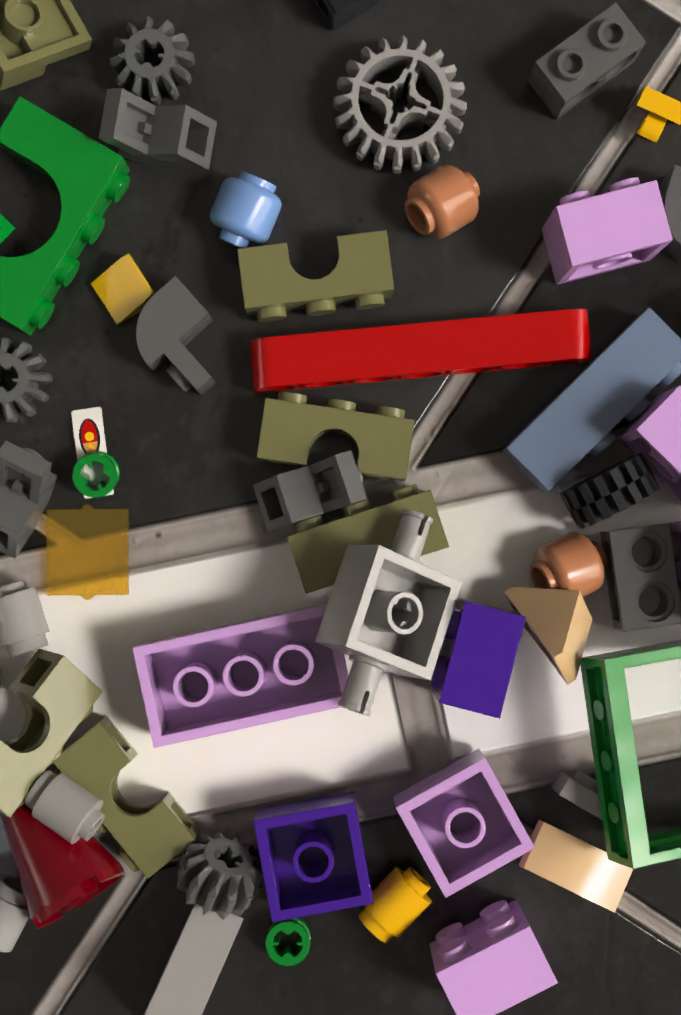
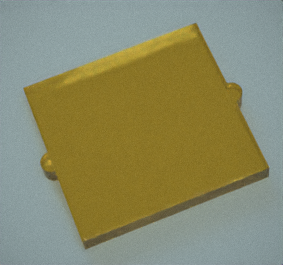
[47,504,130,600]

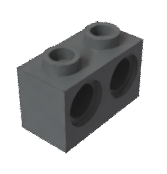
[528,2,646,120]
[600,523,681,632]

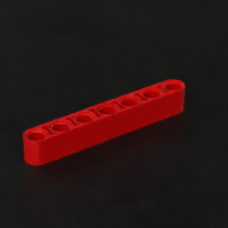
[249,309,592,392]

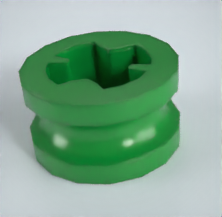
[72,451,120,498]
[265,918,311,966]

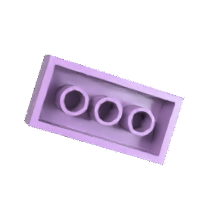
[132,602,349,748]

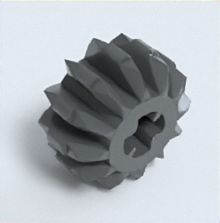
[110,16,195,106]
[0,338,53,423]
[176,831,264,920]

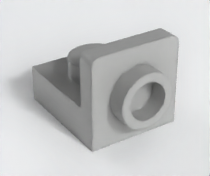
[551,770,602,820]

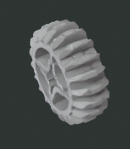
[333,35,467,174]

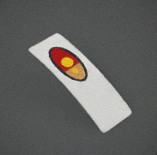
[71,407,114,499]

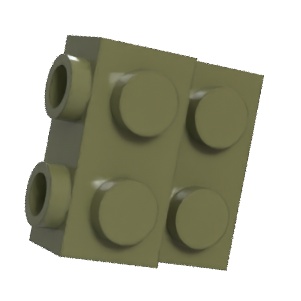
[0,0,92,91]

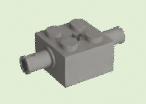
[315,509,462,716]

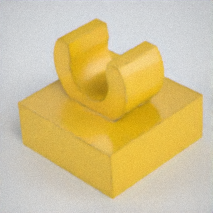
[634,86,681,142]

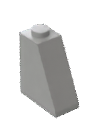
[143,904,243,1015]

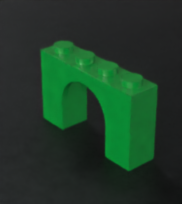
[0,96,131,336]

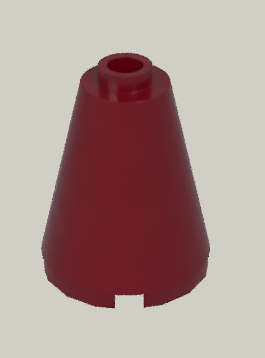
[0,803,125,929]

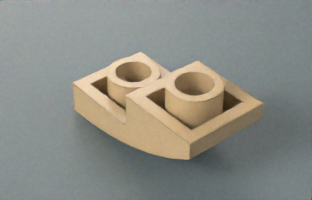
[518,820,633,913]

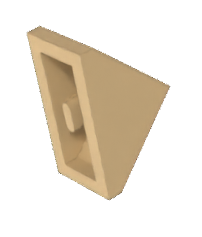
[504,587,592,685]

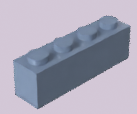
[501,307,681,493]

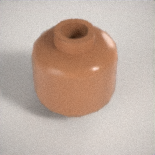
[405,164,480,239]
[530,532,607,597]

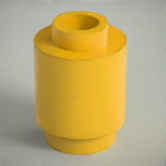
[358,867,432,943]

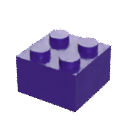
[427,597,526,719]
[253,791,373,922]

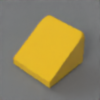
[91,253,155,325]

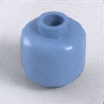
[210,171,282,248]

